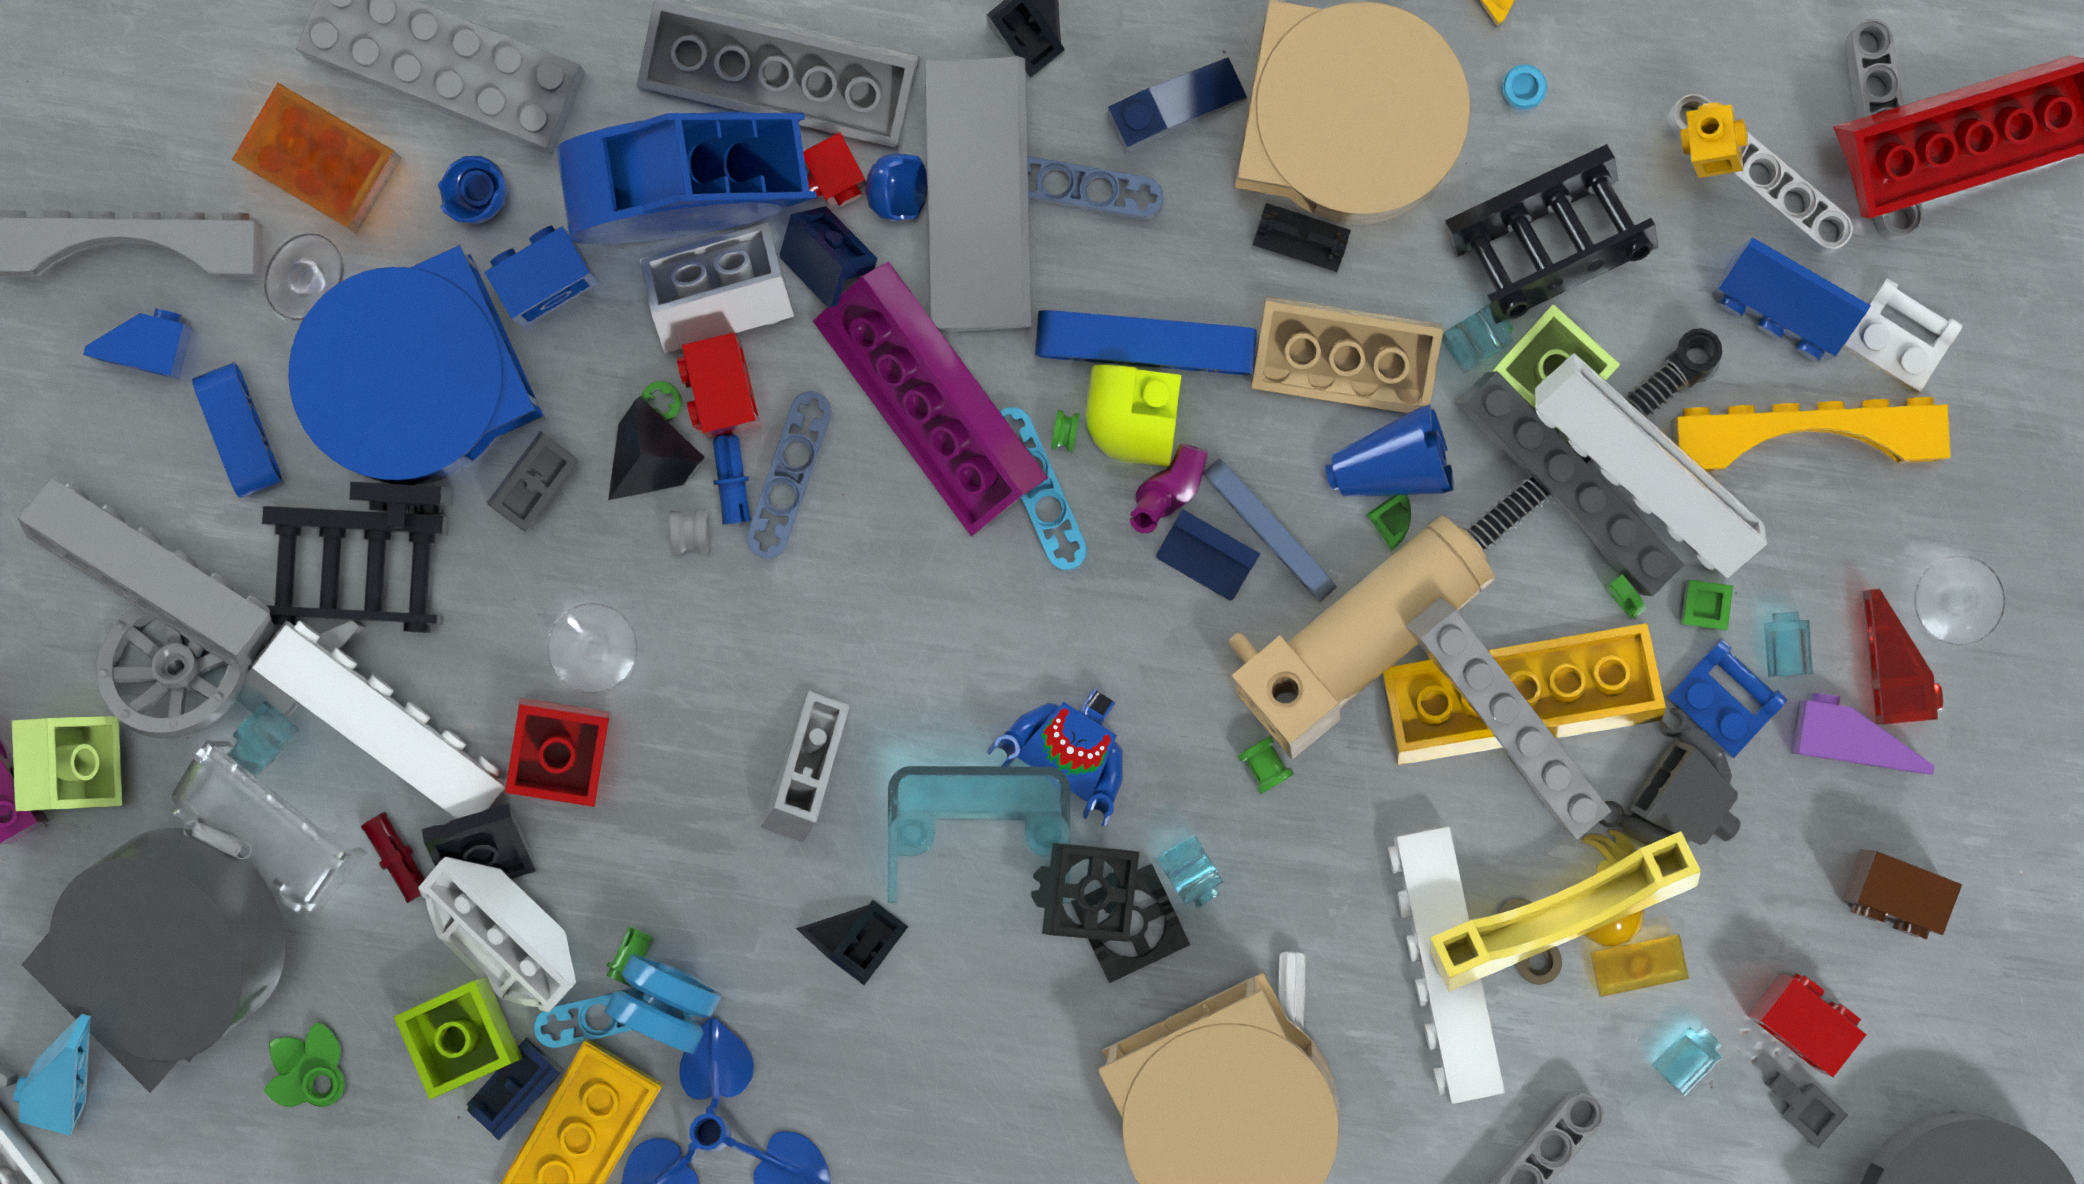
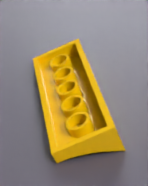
[1382,623,1666,765]

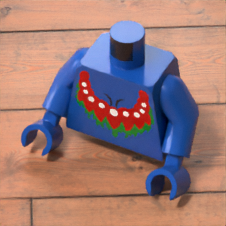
[987,689,1123,826]

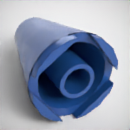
[1325,405,1454,497]

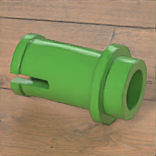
[606,926,654,987]

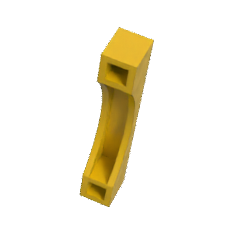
[1671,397,1951,472]

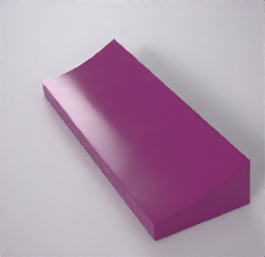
[813,261,1048,536]

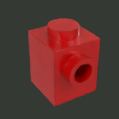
[803,132,866,207]

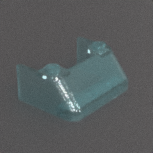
[888,766,1070,904]

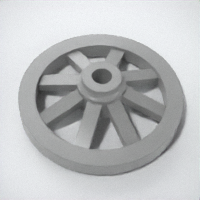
[97,606,249,738]

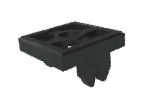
[1031,843,1139,942]
[1071,863,1190,983]

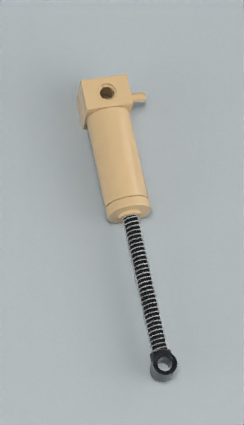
[1228,328,1723,760]

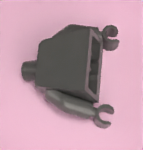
[1599,708,1741,846]

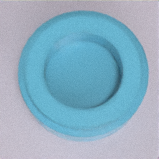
[1501,64,1547,111]

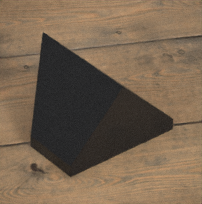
[986,0,1065,77]
[608,396,705,500]
[795,900,908,985]

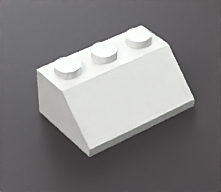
[640,222,794,353]

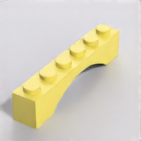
[1430,831,1701,992]

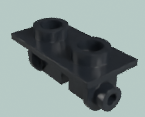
[1252,203,1351,273]

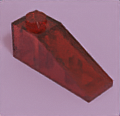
[1863,589,1943,725]

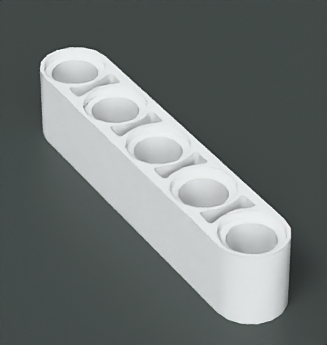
[1668,94,1853,254]

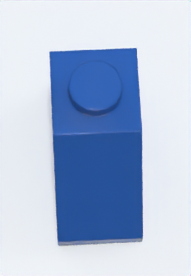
[83,308,192,379]

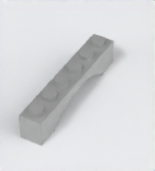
[0,210,262,279]
[1405,598,1612,840]

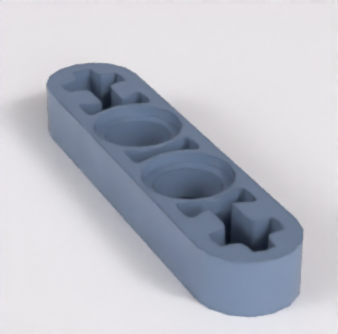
[1027,156,1164,219]
[747,391,832,559]
[1203,458,1337,602]

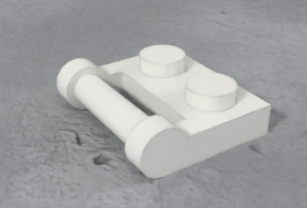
[1843,277,1963,394]

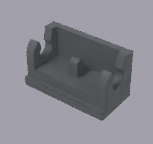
[487,431,579,532]

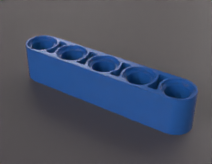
[1035,310,1257,375]

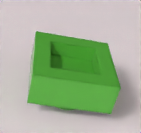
[1681,580,1733,631]

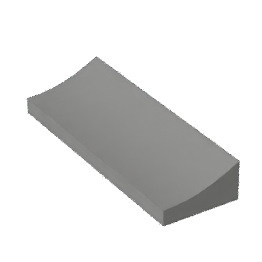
[636,0,920,148]
[925,56,1031,332]

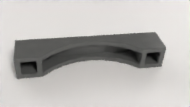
[1454,371,1684,596]

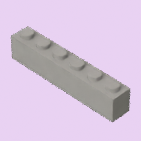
[18,477,275,673]

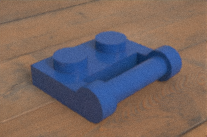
[1665,638,1788,758]

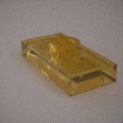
[1590,934,1689,997]

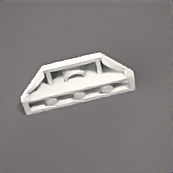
[418,857,576,1013]

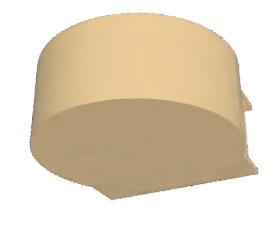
[1234,0,1470,225]
[1098,972,1339,1184]

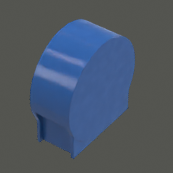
[556,112,817,245]
[288,245,544,485]

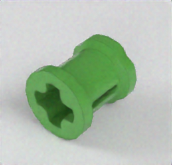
[1237,735,1294,794]

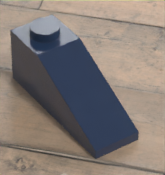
[1107,57,1247,154]

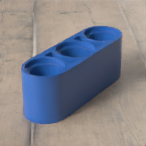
[192,362,282,498]

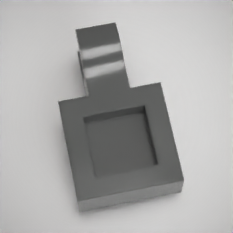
[1765,1071,1848,1148]

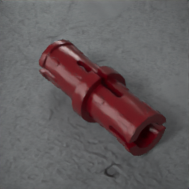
[360,812,425,903]

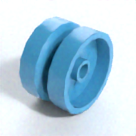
[604,953,722,1054]

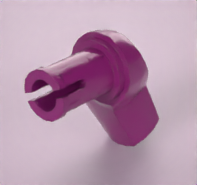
[1129,443,1208,533]

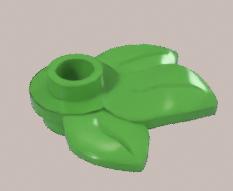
[264,1022,345,1107]

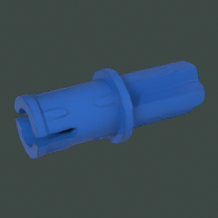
[713,434,751,525]

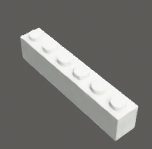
[1535,353,1767,579]
[252,620,505,819]
[1388,826,1505,1104]

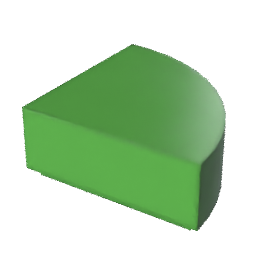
[1366,495,1411,551]
[1605,574,1646,619]

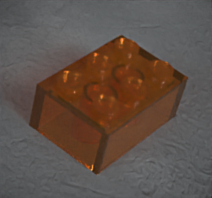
[232,82,402,234]

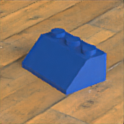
[1712,237,1871,362]

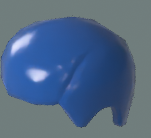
[865,153,928,221]
[438,156,507,224]

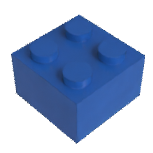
[484,225,599,328]

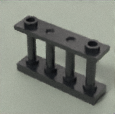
[1445,144,1659,324]
[262,506,449,633]

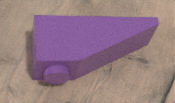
[1791,693,1934,775]

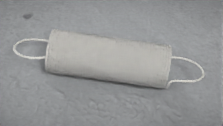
[183,820,252,859]

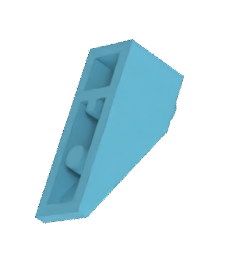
[13,1014,91,1136]

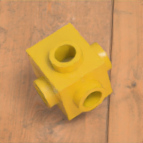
[1680,102,1748,178]

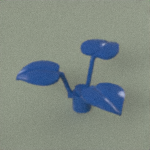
[621,1018,831,1184]

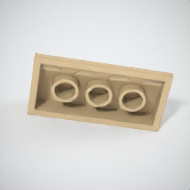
[1251,296,1444,413]

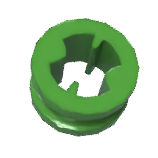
[641,381,683,422]
[1051,410,1080,453]

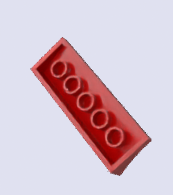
[1833,55,2084,219]

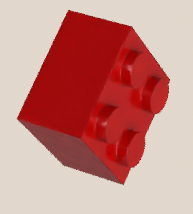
[676,332,761,440]
[505,697,609,807]
[1747,973,1867,1078]

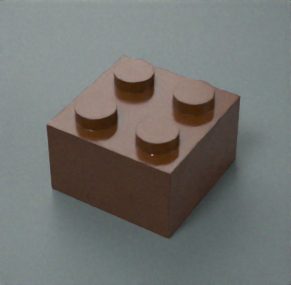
[1841,849,1962,940]

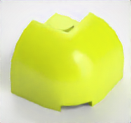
[1086,365,1181,468]

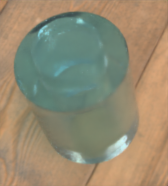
[1764,612,1813,677]
[1652,1026,1722,1097]

